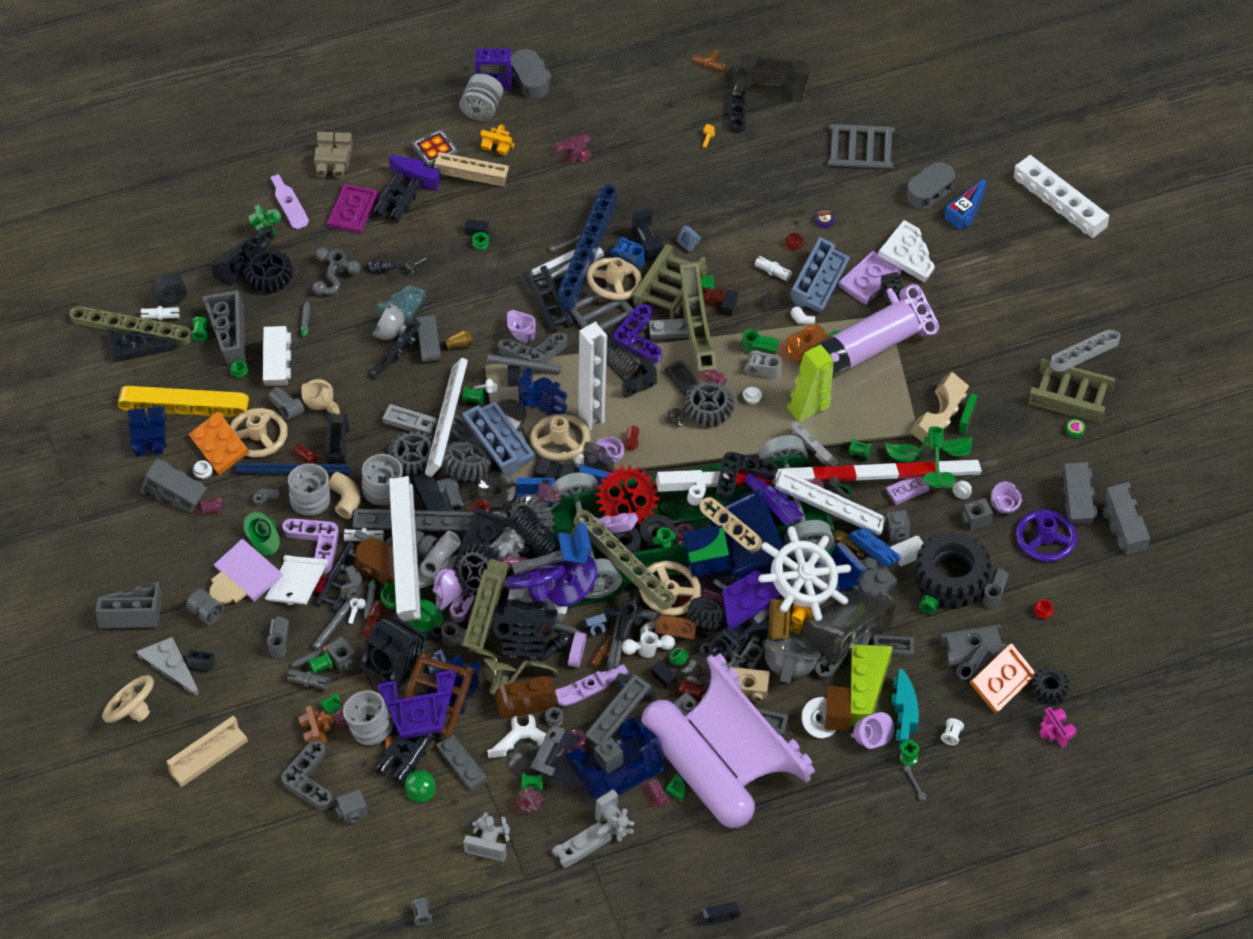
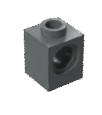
[961,498,993,531]
[325,636,357,673]
[594,738,623,775]

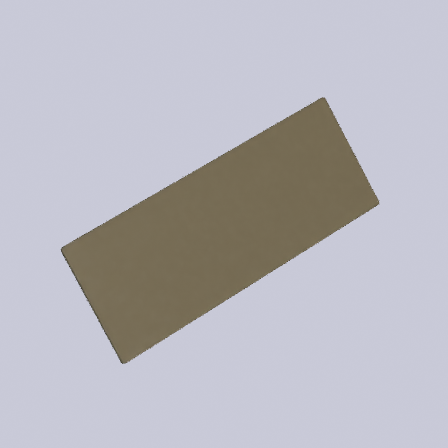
[485,317,916,487]

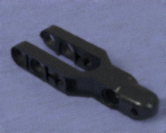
[708,571,807,658]

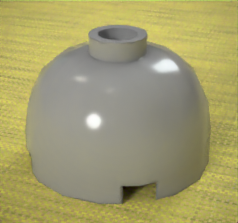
[372,303,406,340]

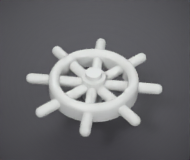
[758,526,851,621]

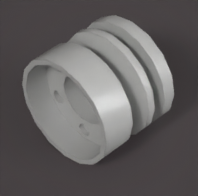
[459,74,503,121]
[362,454,403,506]
[288,464,330,515]
[343,691,393,745]

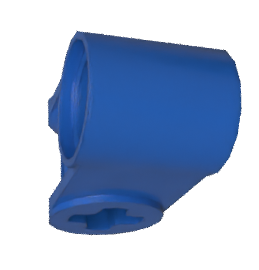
[609,237,645,268]

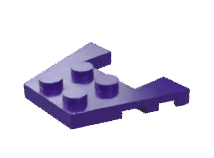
[377,670,456,739]

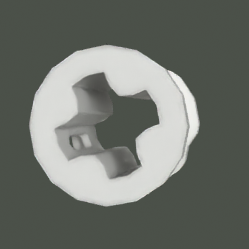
[941,718,964,746]

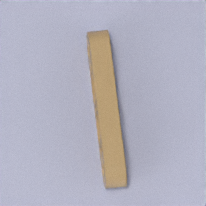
[700,497,762,552]

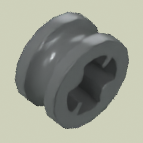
[545,707,564,727]

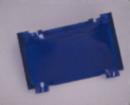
[709,490,784,582]
[565,716,665,800]

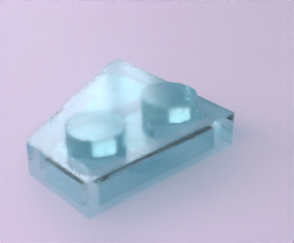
[377,285,426,321]

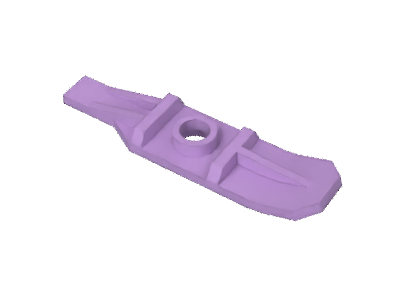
[270,174,309,230]
[556,664,628,706]

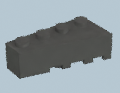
[202,290,246,365]

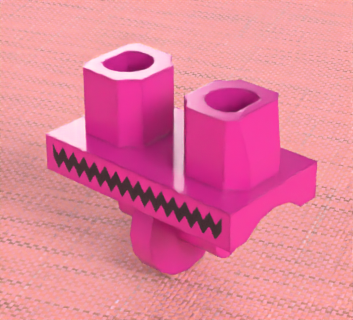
[1039,707,1076,748]

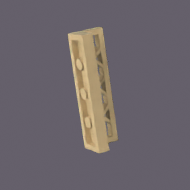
[435,152,509,187]
[167,716,248,787]

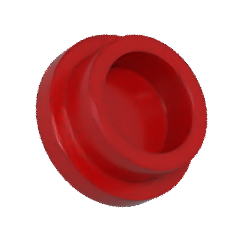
[1034,599,1054,619]

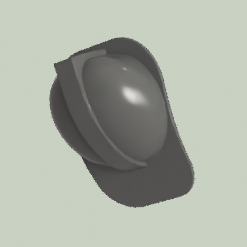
[763,622,821,683]

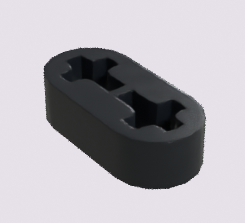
[700,902,741,926]

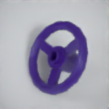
[1015,510,1077,562]
[504,564,565,602]

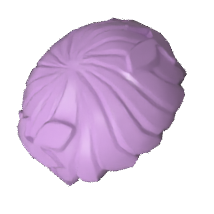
[593,437,624,463]
[991,482,1022,513]

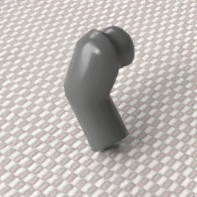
[253,488,280,505]

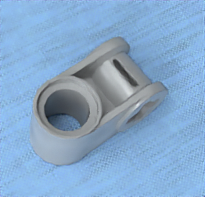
[744,351,782,379]

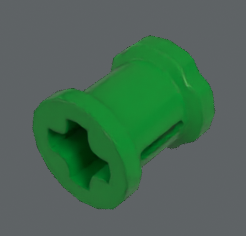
[191,317,209,341]
[462,386,484,405]
[849,439,872,460]
[308,652,333,675]
[900,740,919,766]
[522,773,543,792]

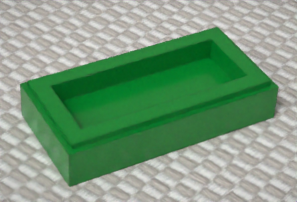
[959,394,978,435]

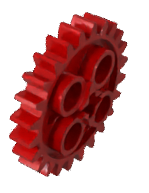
[595,465,659,527]

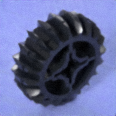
[243,248,293,294]
[455,543,503,596]

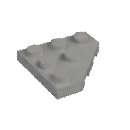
[791,421,839,466]

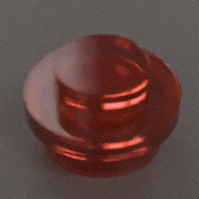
[786,233,804,250]

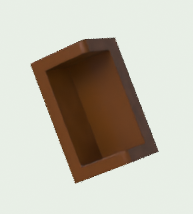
[825,686,851,731]

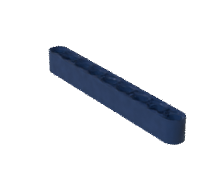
[558,184,617,310]

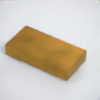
[768,598,790,640]

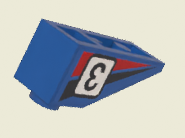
[945,179,986,230]

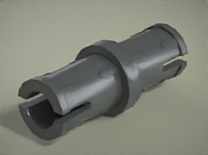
[288,669,330,690]

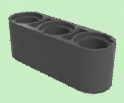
[417,315,441,362]

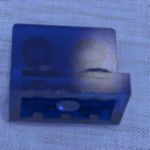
[814,542,867,592]

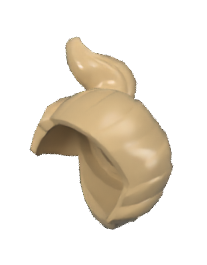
[301,379,340,415]

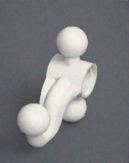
[621,608,675,658]

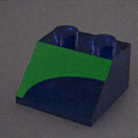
[684,525,730,577]

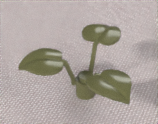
[468,648,558,694]

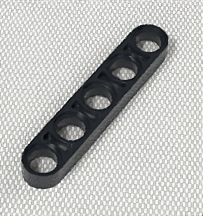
[729,64,747,133]

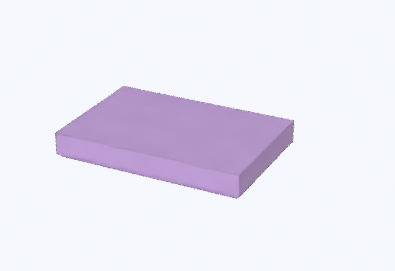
[838,251,901,305]
[214,539,283,602]

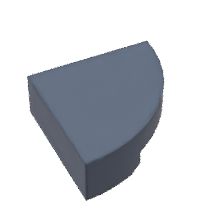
[428,649,447,674]

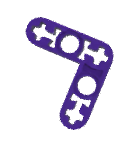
[614,304,662,364]

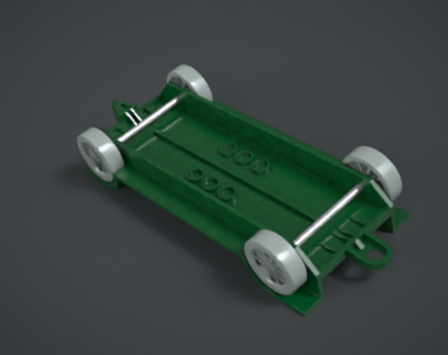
[535,435,853,608]

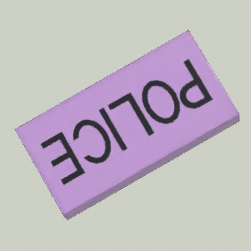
[886,477,929,505]

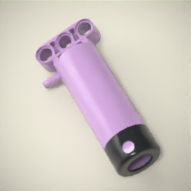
[813,285,939,379]

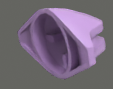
[507,310,536,344]
[433,569,465,610]

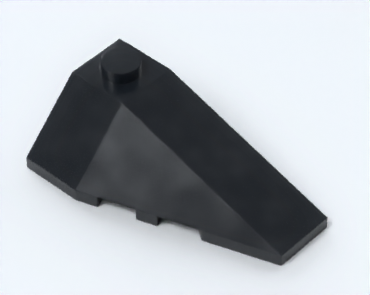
[211,226,274,286]

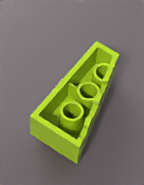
[786,344,833,422]
[850,645,893,726]

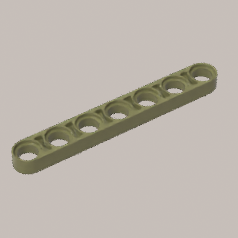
[69,306,192,345]
[573,510,675,610]

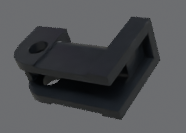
[632,209,664,260]
[325,413,350,463]
[530,726,579,783]

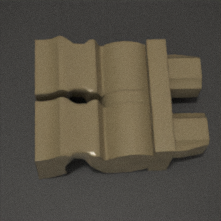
[314,131,353,178]

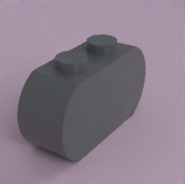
[512,49,551,99]
[907,162,955,210]

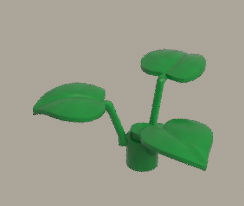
[885,426,972,488]

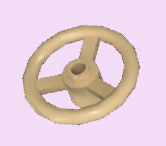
[585,258,643,300]
[230,408,288,458]
[530,414,591,461]
[639,561,701,616]
[102,675,154,723]

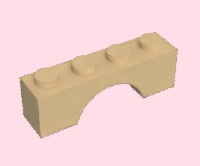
[910,372,969,446]

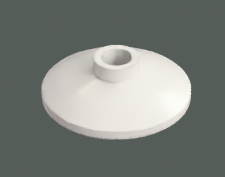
[801,697,836,738]

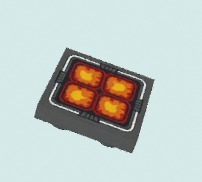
[411,128,459,168]

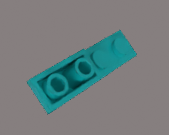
[891,669,919,749]

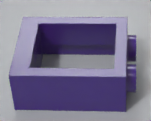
[475,49,513,91]

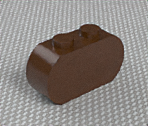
[355,538,395,586]
[494,676,558,718]

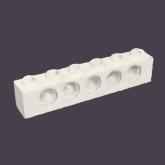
[1014,155,1109,238]

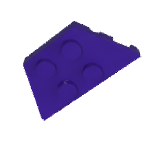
[744,474,804,526]
[723,570,792,630]

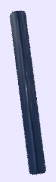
[236,463,350,475]

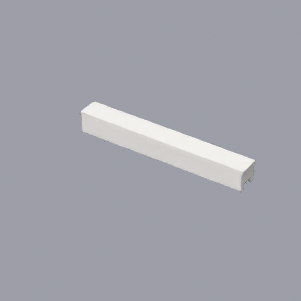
[578,322,607,431]
[389,476,421,621]

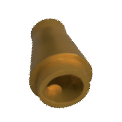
[445,329,474,350]

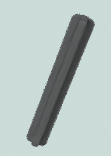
[608,606,624,669]

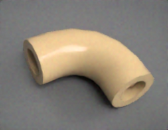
[329,472,360,519]

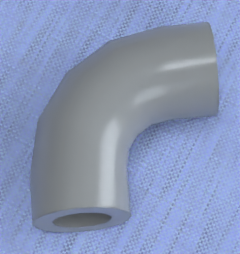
[420,531,462,577]

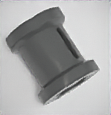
[410,898,432,926]

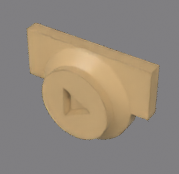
[210,571,247,604]

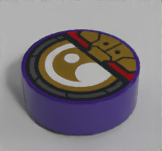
[816,210,834,228]

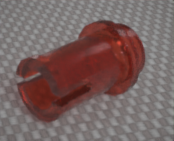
[624,426,640,451]
[293,443,318,464]

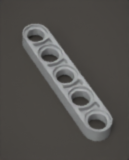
[1050,330,1121,371]

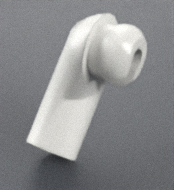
[791,307,815,325]

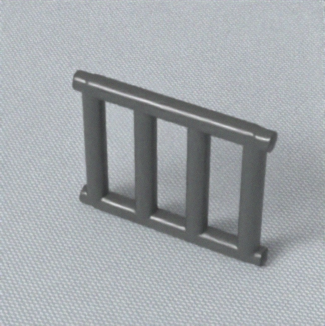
[827,124,895,169]
[568,283,647,344]

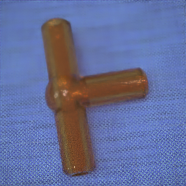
[692,50,725,71]
[591,635,622,667]

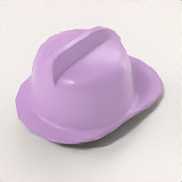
[850,712,894,749]

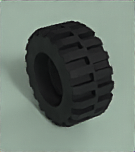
[915,531,991,608]

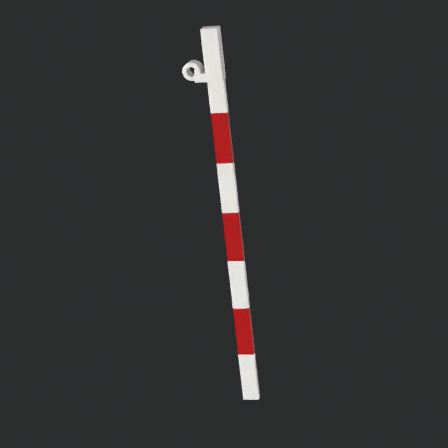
[656,460,982,505]

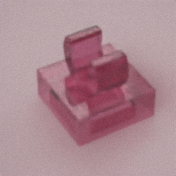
[568,139,592,164]

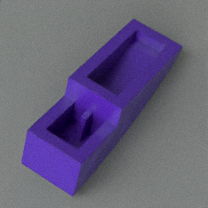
[389,155,441,191]

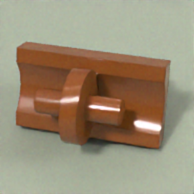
[299,705,334,745]

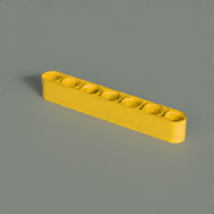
[118,386,249,418]

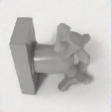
[488,527,525,563]
[595,789,634,842]
[464,813,510,862]

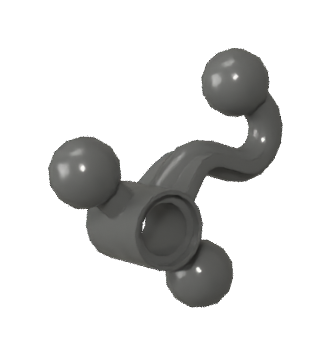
[312,247,361,295]

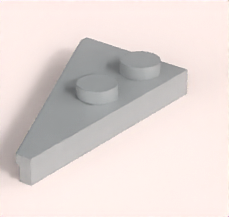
[137,637,199,695]

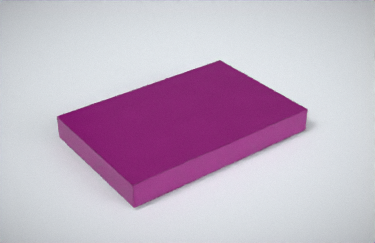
[327,183,379,234]

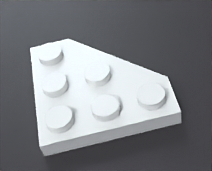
[878,220,935,282]

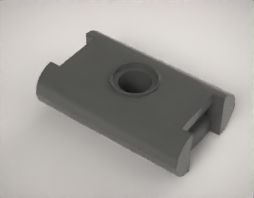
[940,624,1007,667]

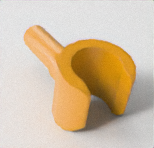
[702,124,715,148]

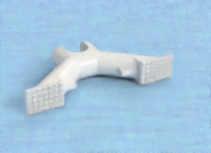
[487,715,554,758]

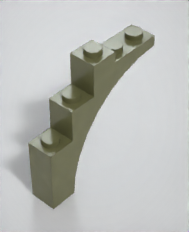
[680,261,717,371]

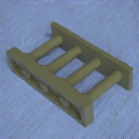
[633,244,708,319]
[1028,359,1115,424]
[463,559,509,651]

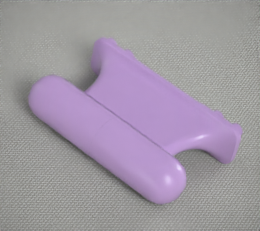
[641,653,815,828]

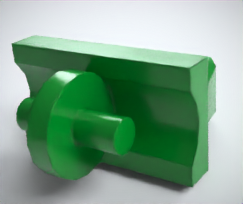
[248,204,281,236]

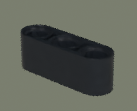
[412,473,448,511]

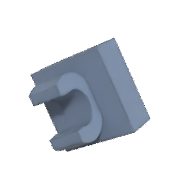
[676,226,701,252]
[583,613,607,636]

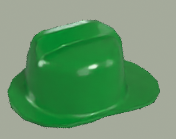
[243,512,280,556]
[405,598,443,631]

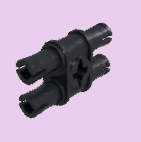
[372,172,422,223]
[374,733,435,785]

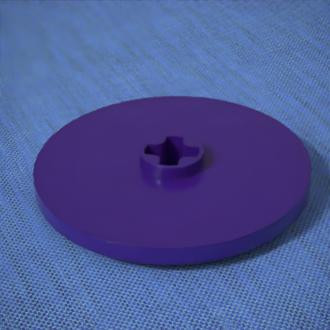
[547,555,597,607]

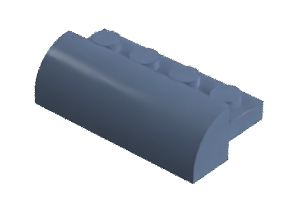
[790,237,850,313]
[462,402,535,474]

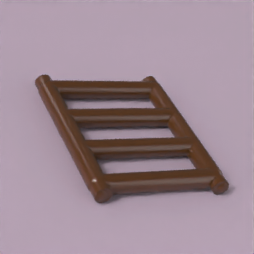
[403,652,475,738]

